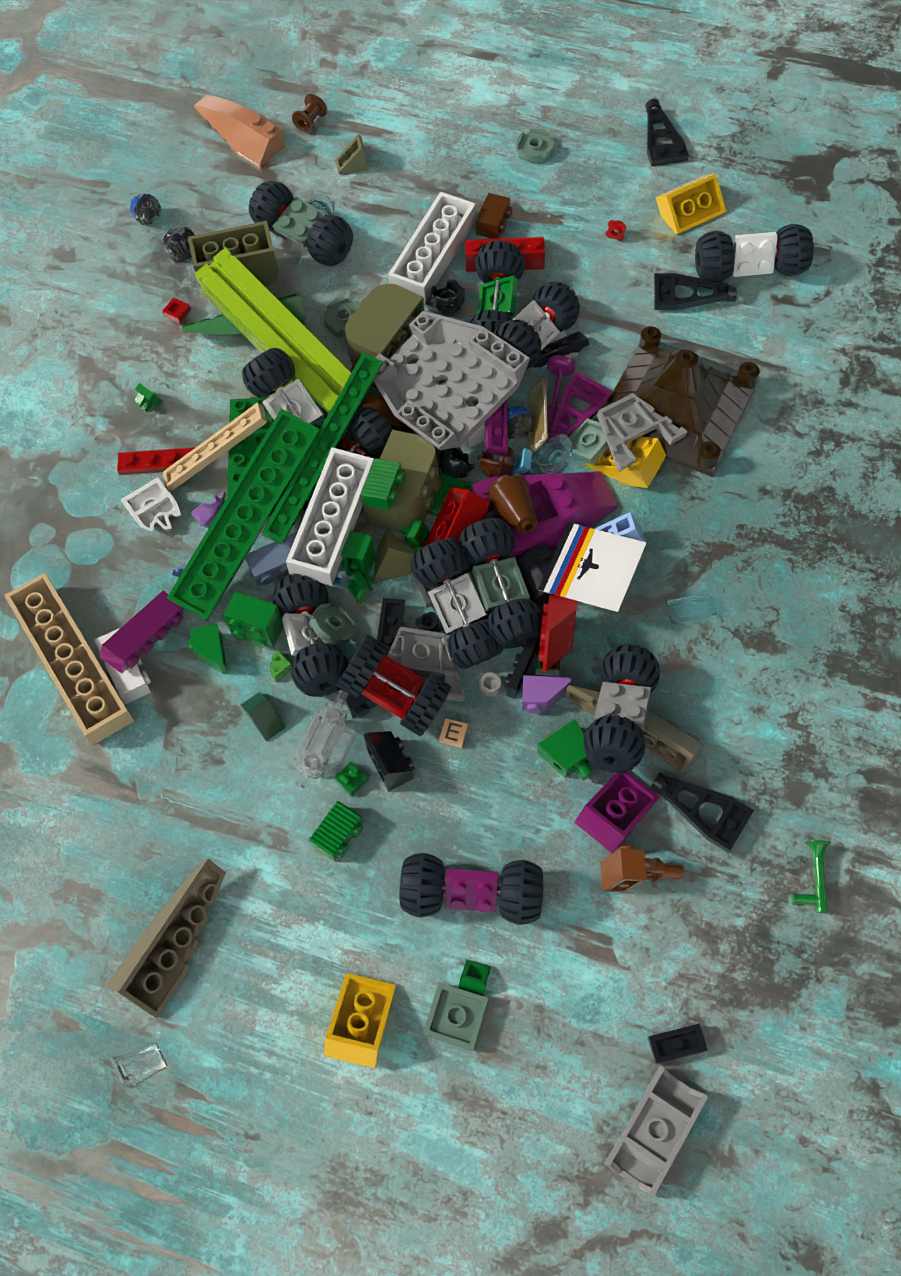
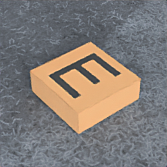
[439,718,468,748]

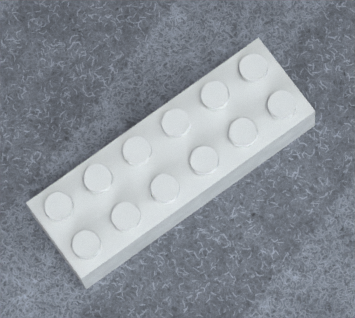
[388,192,476,304]
[286,448,374,586]

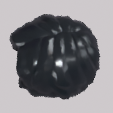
[163,227,195,261]
[431,279,465,314]

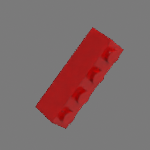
[465,236,545,272]

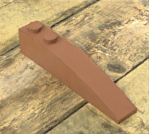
[194,95,285,168]

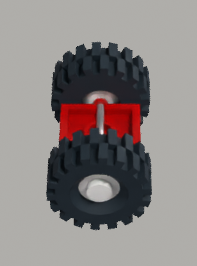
[336,635,451,737]

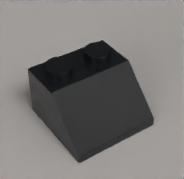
[363,731,415,792]

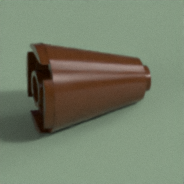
[487,473,538,534]

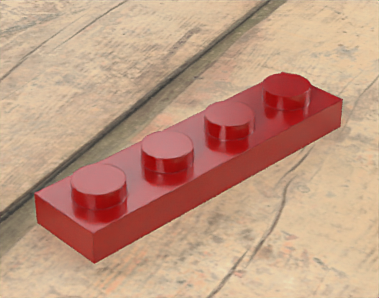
[117,447,204,475]

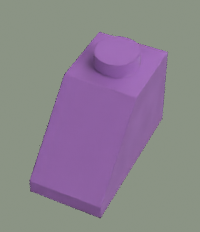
[522,675,571,714]

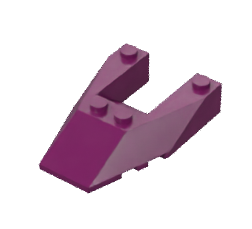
[472,471,618,561]

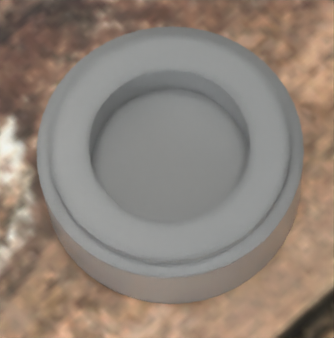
[479,672,502,697]

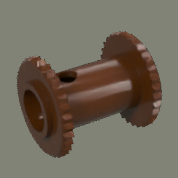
[292,94,327,133]

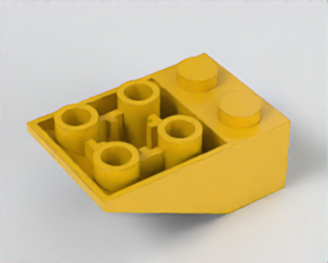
[585,437,666,488]

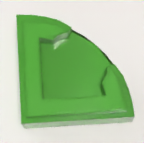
[270,650,292,682]

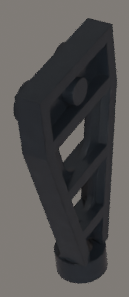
[645,99,689,167]
[654,273,737,310]
[650,772,754,853]

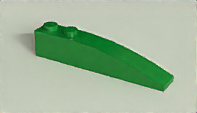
[182,292,307,335]

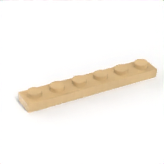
[163,402,267,491]

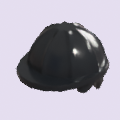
[439,447,475,478]

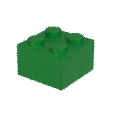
[223,591,284,649]

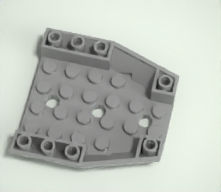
[374,311,530,450]

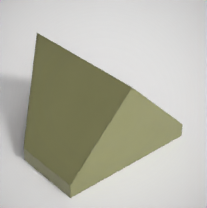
[335,134,367,175]
[373,530,415,583]

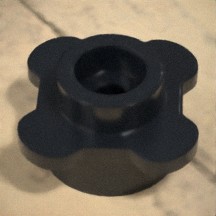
[416,612,442,632]

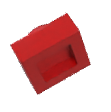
[162,297,191,324]

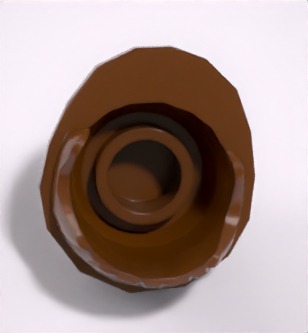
[477,447,515,477]

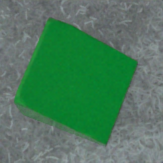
[458,960,491,996]

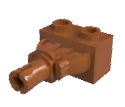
[600,845,684,893]

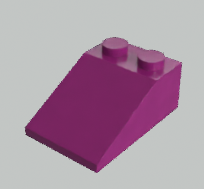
[574,772,660,853]

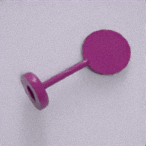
[547,355,576,434]

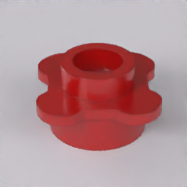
[606,220,627,241]

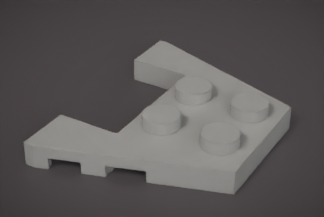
[597,393,687,472]
[387,627,465,702]

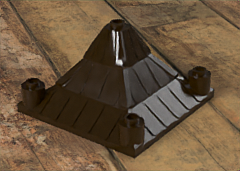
[597,326,760,477]

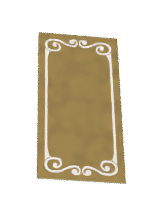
[527,373,548,454]

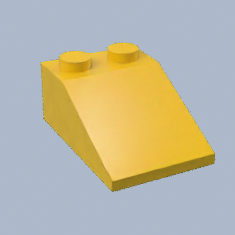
[324,973,396,1069]

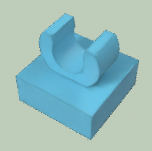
[512,448,538,476]

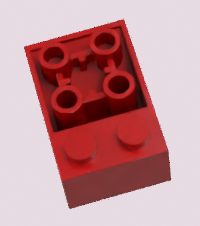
[538,595,577,672]

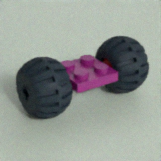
[399,853,544,925]

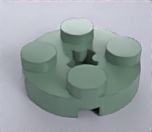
[516,129,554,164]
[324,298,360,337]
[309,603,356,645]

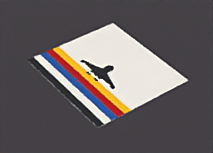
[538,523,646,612]

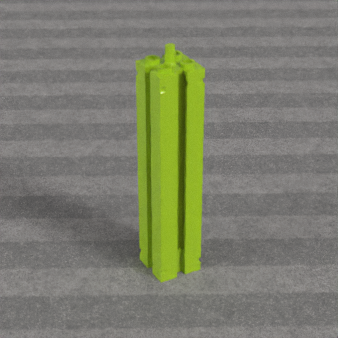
[194,247,365,417]

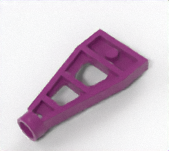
[545,372,613,450]

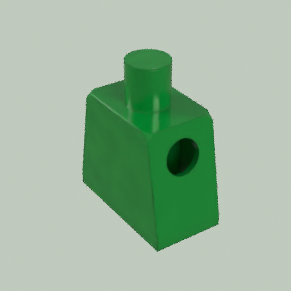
[537,719,594,781]

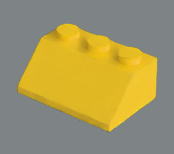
[655,173,727,234]

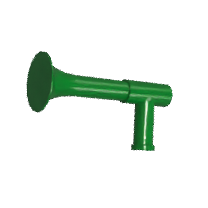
[792,840,831,913]

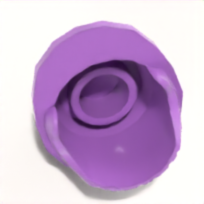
[191,492,226,528]

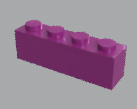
[100,590,184,674]

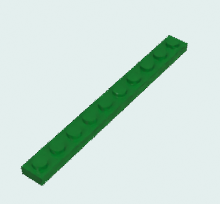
[262,352,382,545]

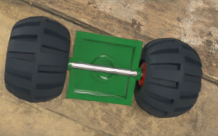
[469,240,525,333]

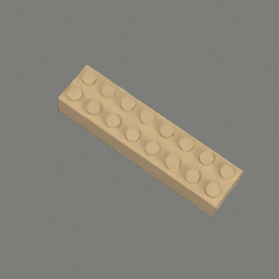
[4,573,134,746]

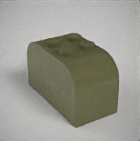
[188,221,279,287]
[345,284,424,364]
[361,430,441,532]

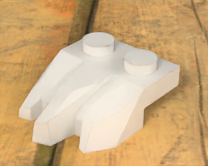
[121,477,181,532]

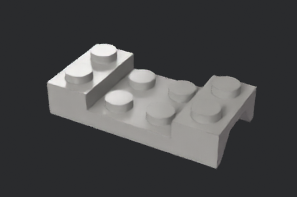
[604,1065,708,1197]

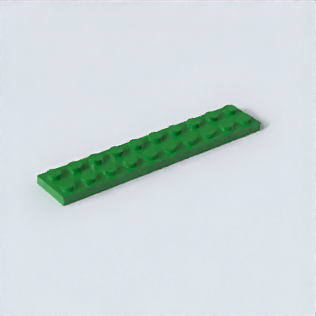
[167,408,320,621]

